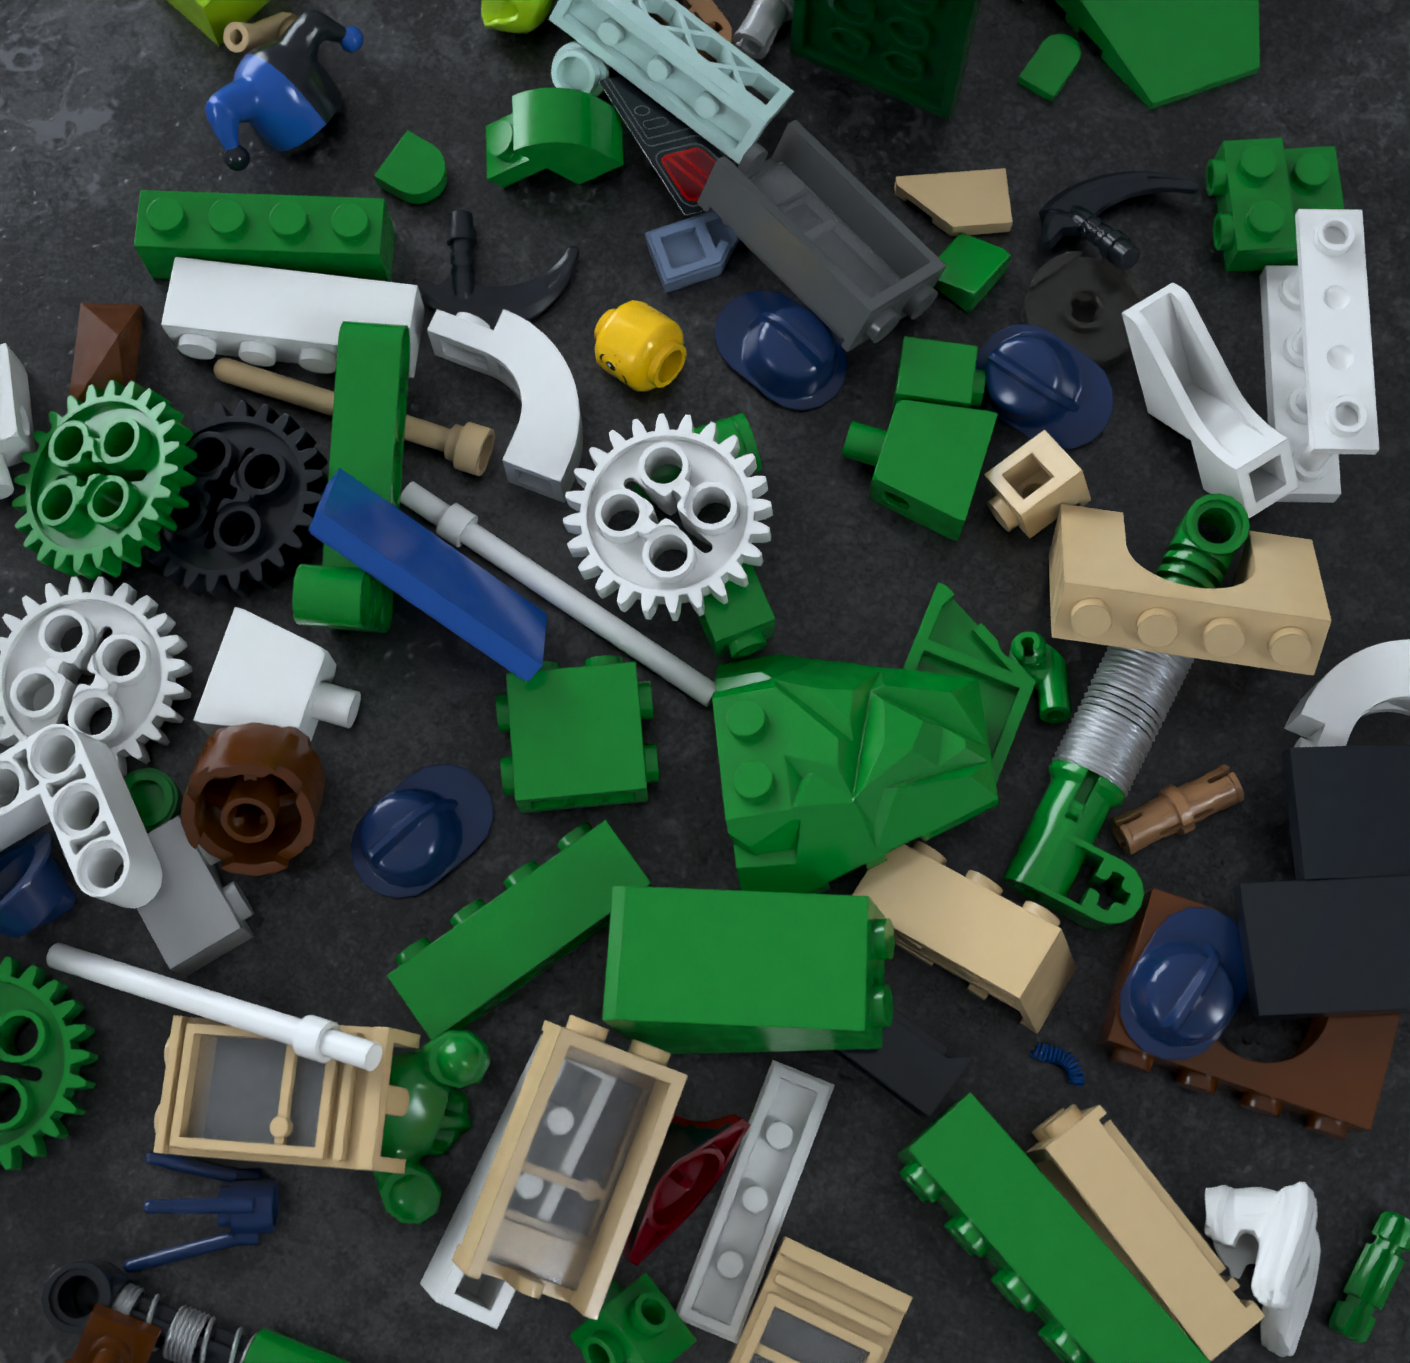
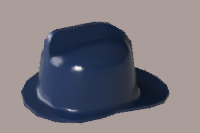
[714,290,848,411]
[975,324,1113,449]
[351,764,494,899]
[0,832,76,938]
[1120,907,1248,1060]

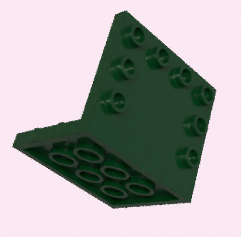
[790,0,981,120]

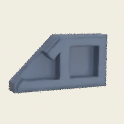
[645,210,740,293]

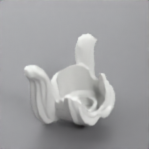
[1205,1182,1321,1357]

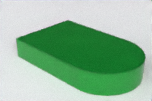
[1017,34,1081,103]

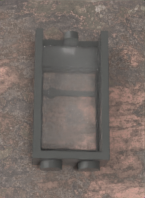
[697,120,946,352]

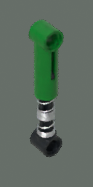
[41,1260,352,1363]

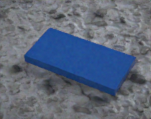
[309,468,547,682]

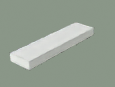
[676,1060,835,1344]

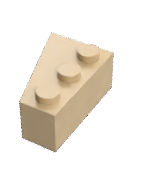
[853,840,1077,1034]

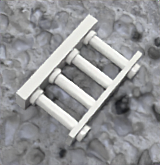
[1260,209,1379,503]

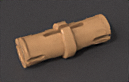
[1109,764,1244,856]

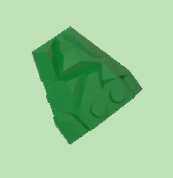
[712,654,999,894]

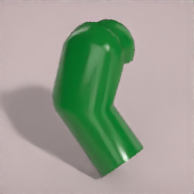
[1009,631,1072,724]

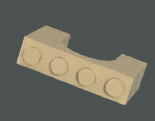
[1049,504,1332,676]

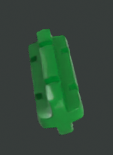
[1329,1211,1410,1343]

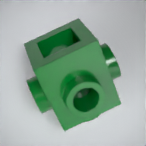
[569,1273,697,1363]

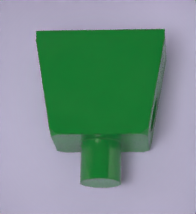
[841,400,998,541]

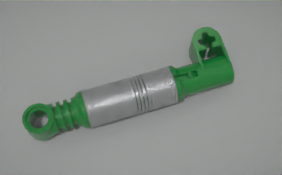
[1002,493,1250,932]

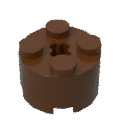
[181,722,326,876]

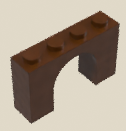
[1096,888,1401,1140]

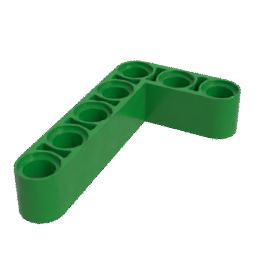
[292,321,411,633]

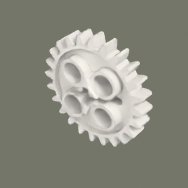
[563,414,773,621]
[0,576,193,777]

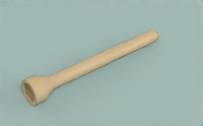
[214,358,495,476]

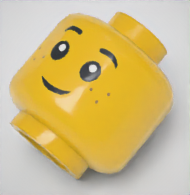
[594,300,686,392]

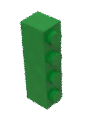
[134,190,395,282]
[387,820,652,1041]

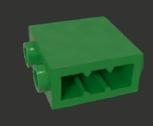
[496,655,660,813]

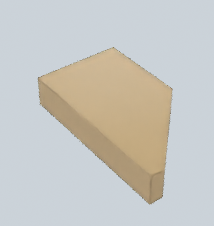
[894,168,1013,236]

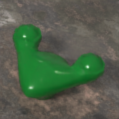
[373,1031,490,1225]

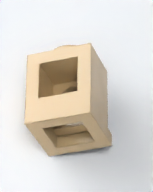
[984,430,1091,539]

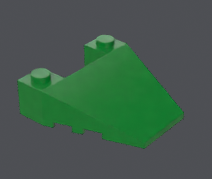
[1054,0,1260,110]

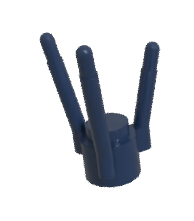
[123,1151,279,1273]

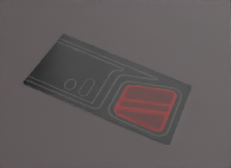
[599,75,739,215]

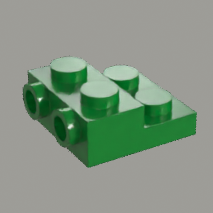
[1206,137,1345,272]

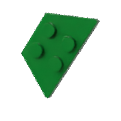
[903,582,1036,783]

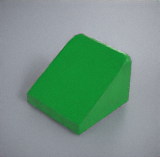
[934,232,1012,314]

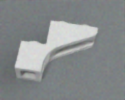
[1122,282,1299,518]

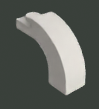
[427,309,583,503]
[1284,639,1410,747]

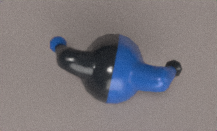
[205,9,364,171]

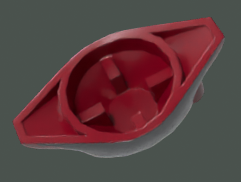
[611,1114,751,1266]

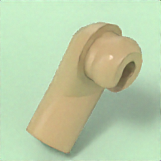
[223,12,298,54]

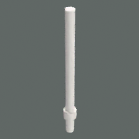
[400,481,717,707]
[46,943,382,1071]

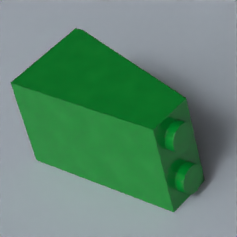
[602,886,895,1054]

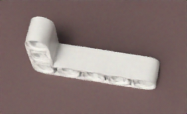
[0,724,163,909]

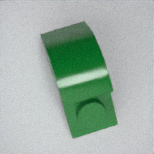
[486,88,623,188]

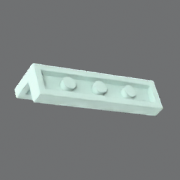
[549,0,794,164]

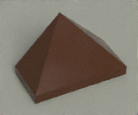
[67,303,144,413]

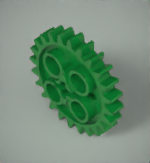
[12,380,198,581]
[0,956,98,1171]

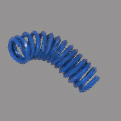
[1031,1042,1086,1087]

